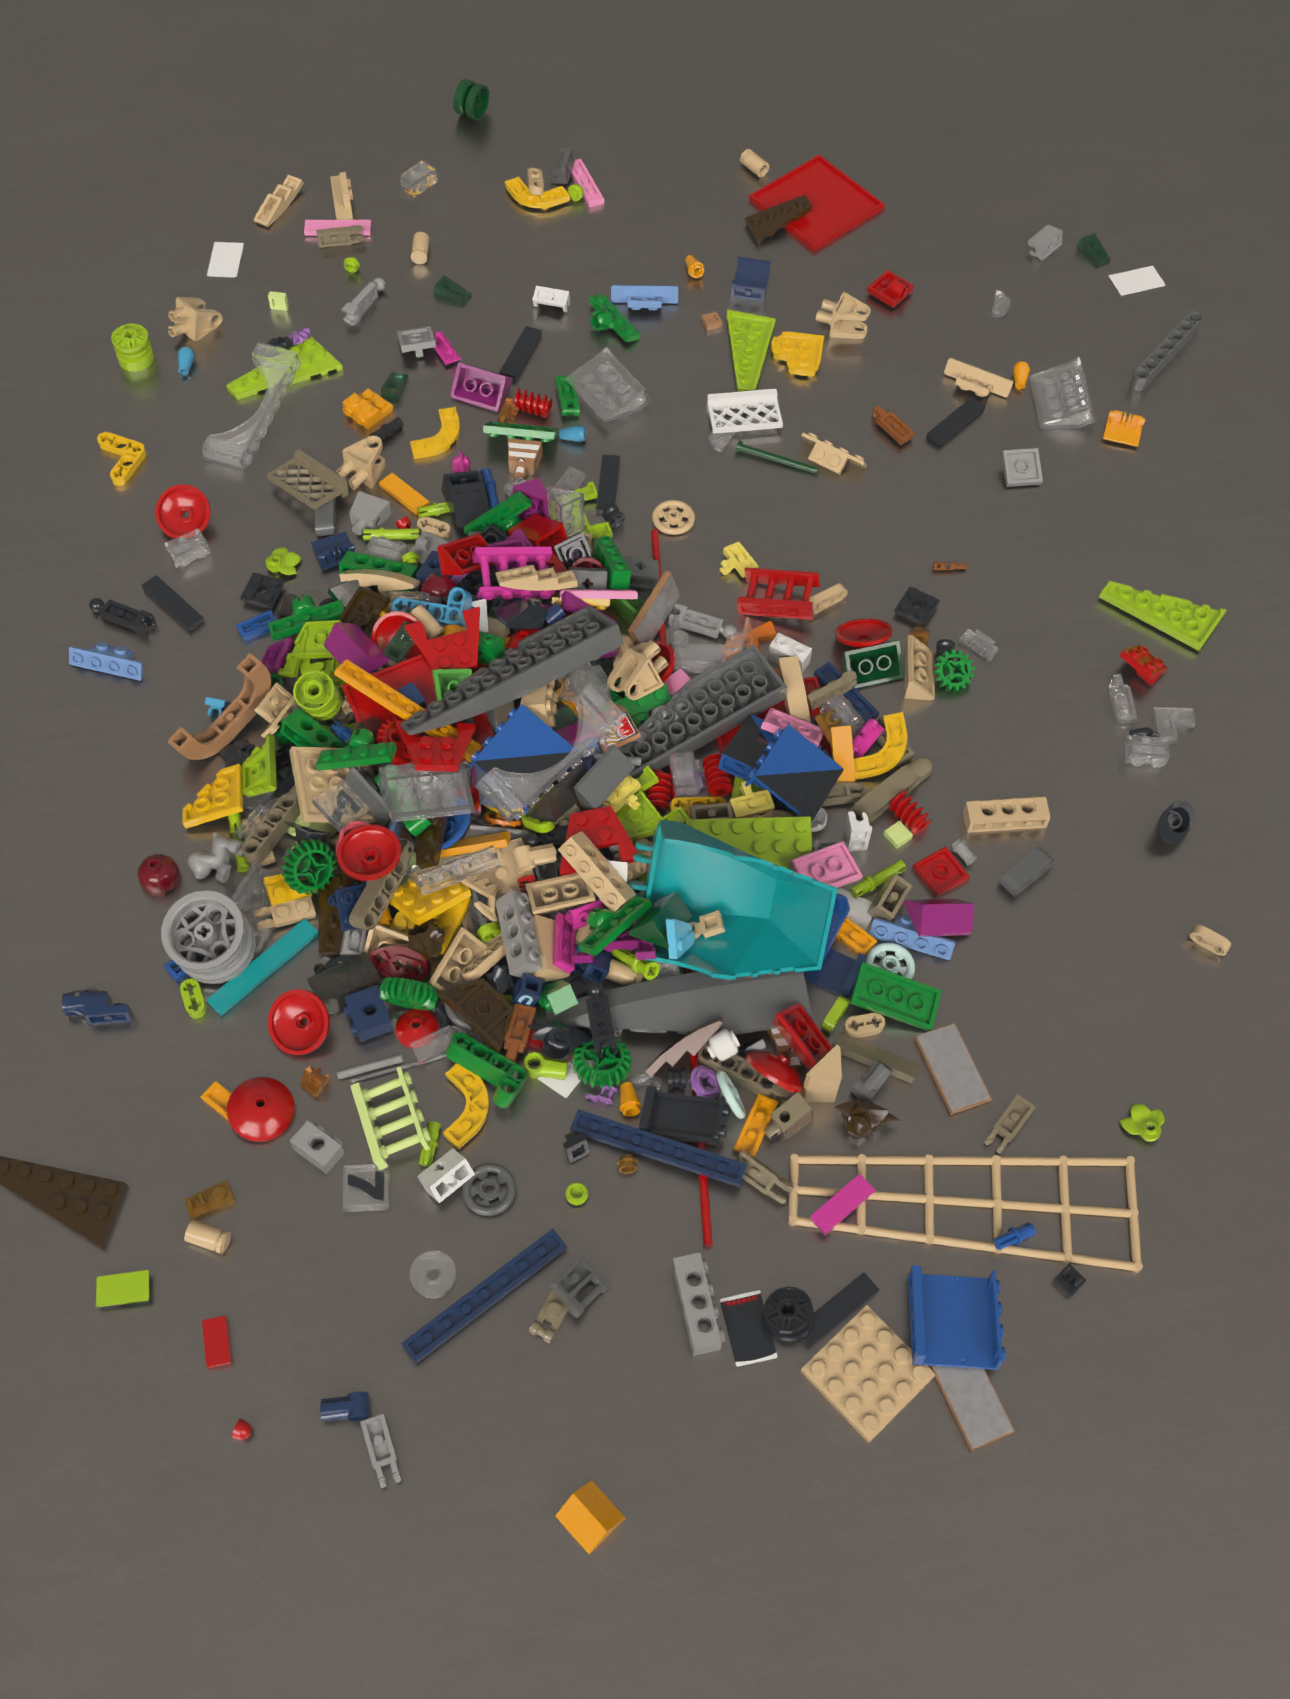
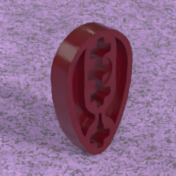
[370,943,431,982]

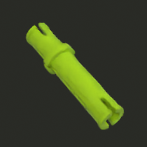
[363,527,420,542]
[228,813,250,872]
[849,859,906,899]

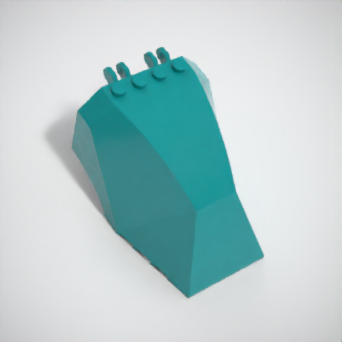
[629,820,838,980]

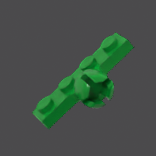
[588,294,641,342]
[464,491,532,536]
[268,594,344,641]
[593,683,671,729]
[315,728,397,771]
[578,895,652,956]

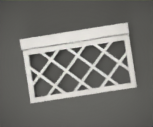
[706,389,783,434]

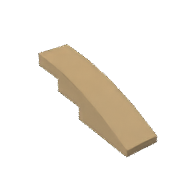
[253,175,304,227]
[495,565,578,591]
[339,569,421,592]
[778,656,811,723]

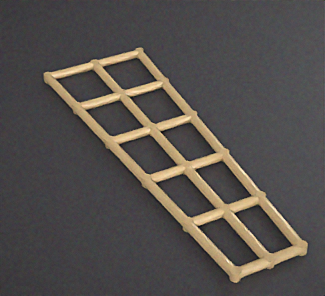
[788,1154,1143,1273]

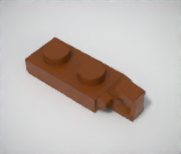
[872,405,915,445]
[504,1003,537,1062]

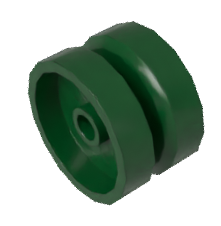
[453,79,490,121]

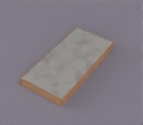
[628,571,681,645]
[914,1023,992,1115]
[930,1366,1015,1451]

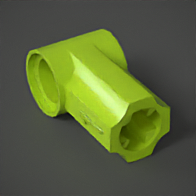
[524,1052,568,1080]

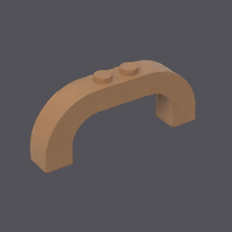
[167,653,271,760]

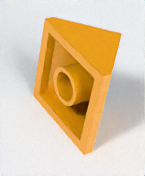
[555,1480,625,1554]

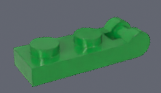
[555,376,580,416]

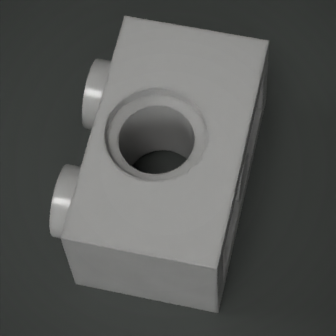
[290,1120,345,1174]

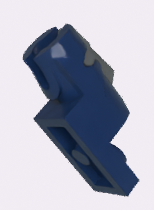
[62,987,133,1025]

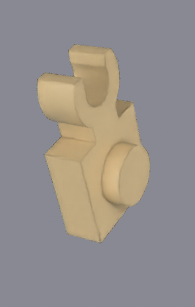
[689,910,725,939]

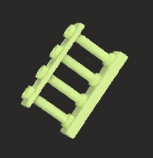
[350,1066,431,1170]

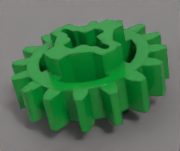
[932,649,975,692]

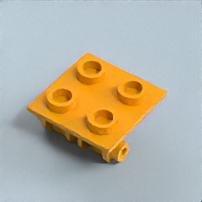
[1103,409,1145,447]

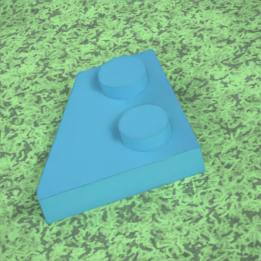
[666,918,695,959]

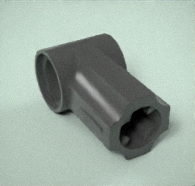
[850,1060,893,1102]

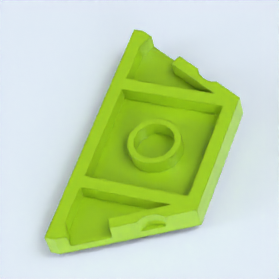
[242,733,277,797]

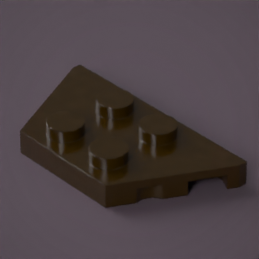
[438,978,514,1053]

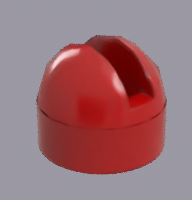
[395,516,411,529]
[231,1418,251,1440]

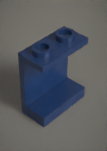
[731,257,771,302]
[803,949,867,999]

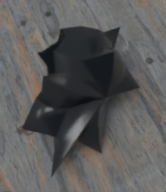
[481,955,520,995]
[528,1021,593,1060]

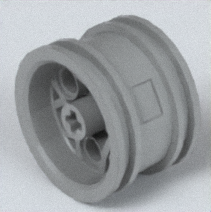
[161,890,256,984]

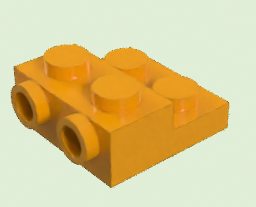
[342,388,393,430]

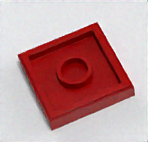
[912,846,970,898]

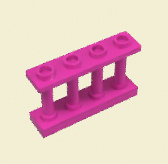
[472,547,556,600]

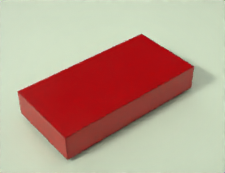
[202,1315,232,1369]

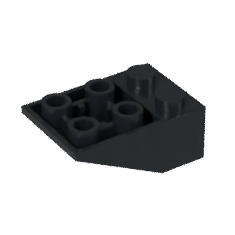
[441,470,490,530]
[442,569,500,616]
[275,743,297,795]

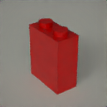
[507,513,567,549]

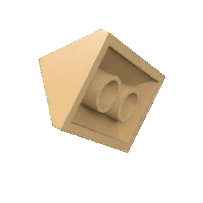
[904,635,935,700]
[525,873,595,916]
[532,914,570,982]
[361,924,433,973]
[428,927,488,992]
[801,1045,842,1102]

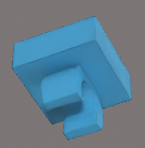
[205,697,231,717]

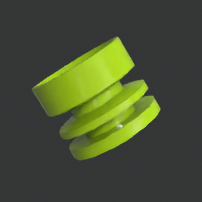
[111,324,155,372]

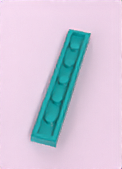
[206,918,319,1017]

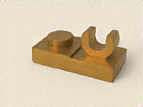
[815,710,842,746]
[183,1180,236,1221]

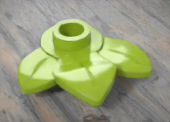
[265,547,302,575]
[1120,1103,1165,1142]

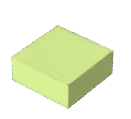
[268,291,289,311]
[883,821,913,849]

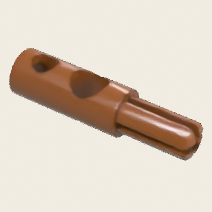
[933,562,967,570]

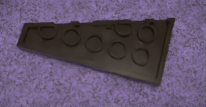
[0,1156,128,1250]

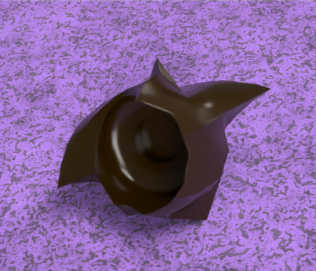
[408,918,445,959]
[835,1098,901,1138]

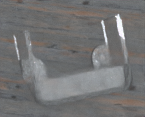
[669,615,753,679]

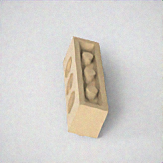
[963,796,1051,833]
[558,831,636,912]

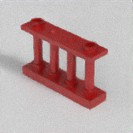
[737,568,820,620]

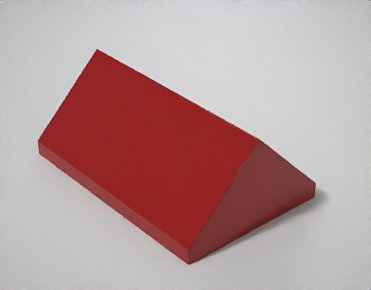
[437,533,495,576]
[772,1002,833,1071]

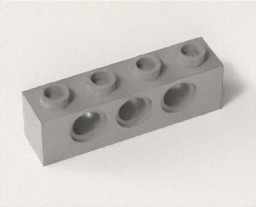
[496,889,543,977]
[672,1252,725,1356]

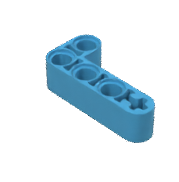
[392,587,472,627]

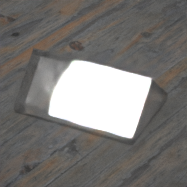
[546,486,585,539]

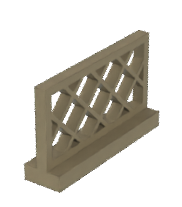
[266,449,349,510]

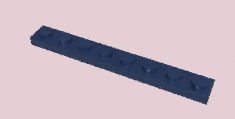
[570,1109,747,1188]
[401,1229,567,1364]

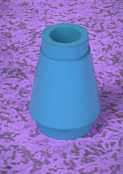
[177,347,195,375]
[559,425,586,443]

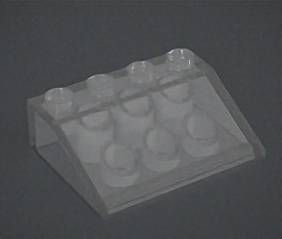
[565,347,650,423]
[1029,357,1097,430]
[379,762,475,822]

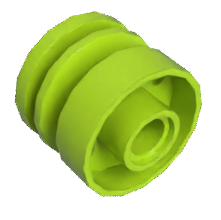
[293,670,343,721]

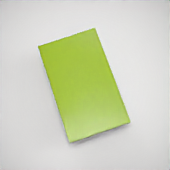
[96,1270,149,1307]

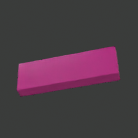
[553,913,576,974]
[810,1173,875,1235]

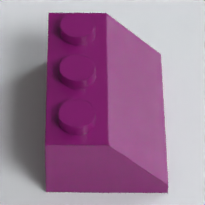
[450,362,513,412]

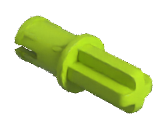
[417,502,450,518]
[419,1121,441,1167]

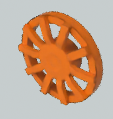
[484,813,522,827]

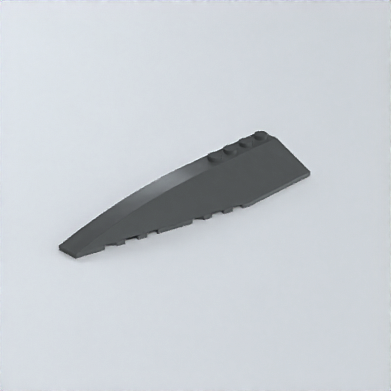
[400,605,623,735]
[618,644,787,779]
[545,971,813,1035]

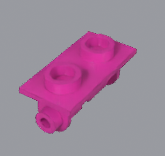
[434,331,461,365]
[452,450,471,473]
[852,718,885,758]
[565,899,609,930]

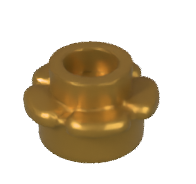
[616,1154,638,1174]

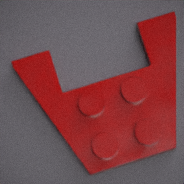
[404,607,480,670]
[395,721,476,772]
[559,806,638,876]

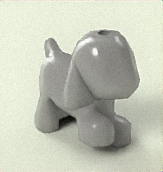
[187,832,244,883]

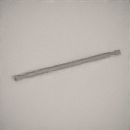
[350,1054,446,1084]

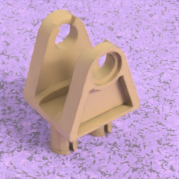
[816,292,871,339]
[168,297,223,342]
[334,436,386,490]
[607,642,668,700]

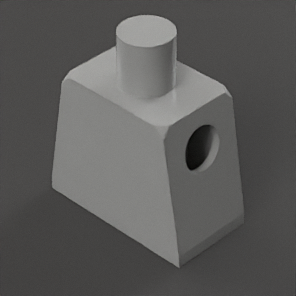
[350,491,392,535]

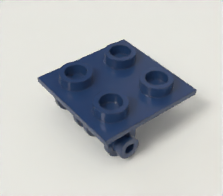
[311,532,355,570]
[328,883,367,932]

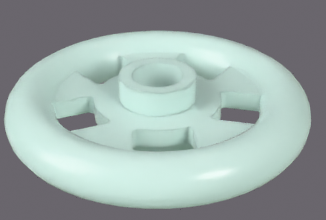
[865,943,915,979]
[716,1070,746,1119]

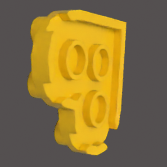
[771,332,824,377]

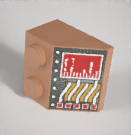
[586,705,641,753]

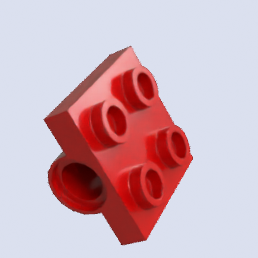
[867,270,914,308]
[1119,645,1168,685]

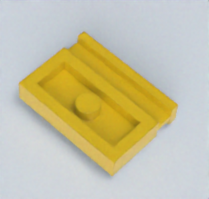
[263,874,312,906]

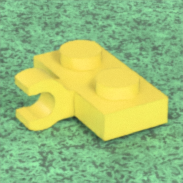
[719,541,759,578]
[600,775,642,814]
[729,781,775,818]

